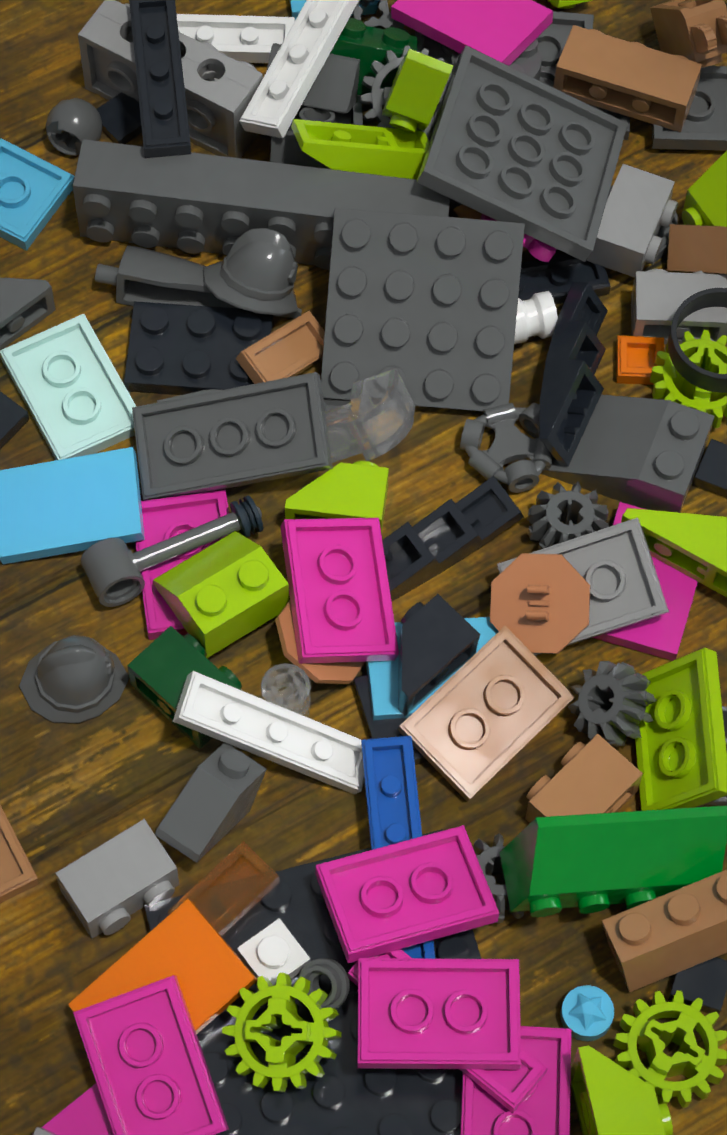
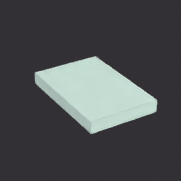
[0,314,136,460]

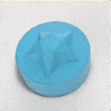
[560,985,614,1041]

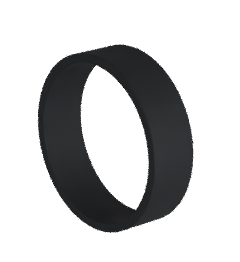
[668,288,727,393]

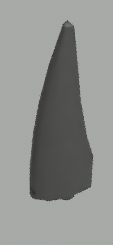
[95,245,302,318]

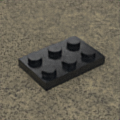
[124,301,274,395]

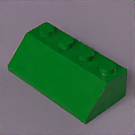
[499,806,727,917]

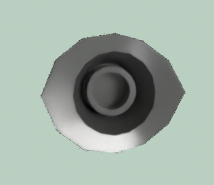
[203,228,298,316]
[19,635,129,723]

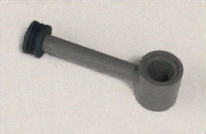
[81,495,264,607]

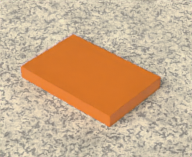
[68,899,257,1034]

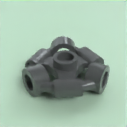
[460,403,553,493]

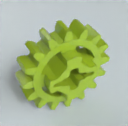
[650,330,727,429]
[222,973,341,1092]
[613,990,727,1108]

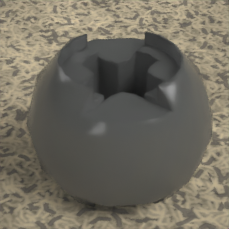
[46,98,102,156]

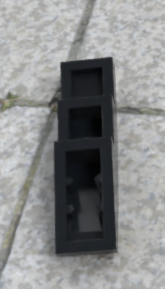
[539,282,608,466]
[382,475,524,602]

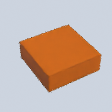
[616,335,664,385]

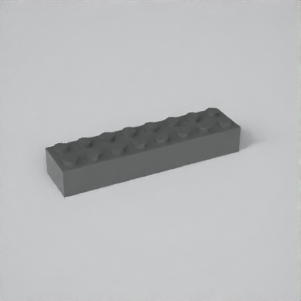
[73,139,451,270]

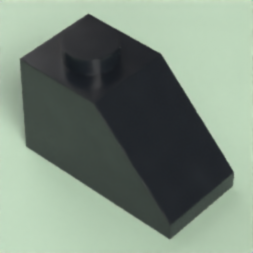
[398,594,480,716]

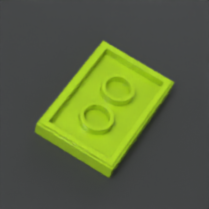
[635,648,727,811]

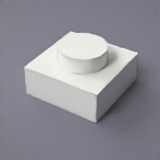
[237,918,311,986]

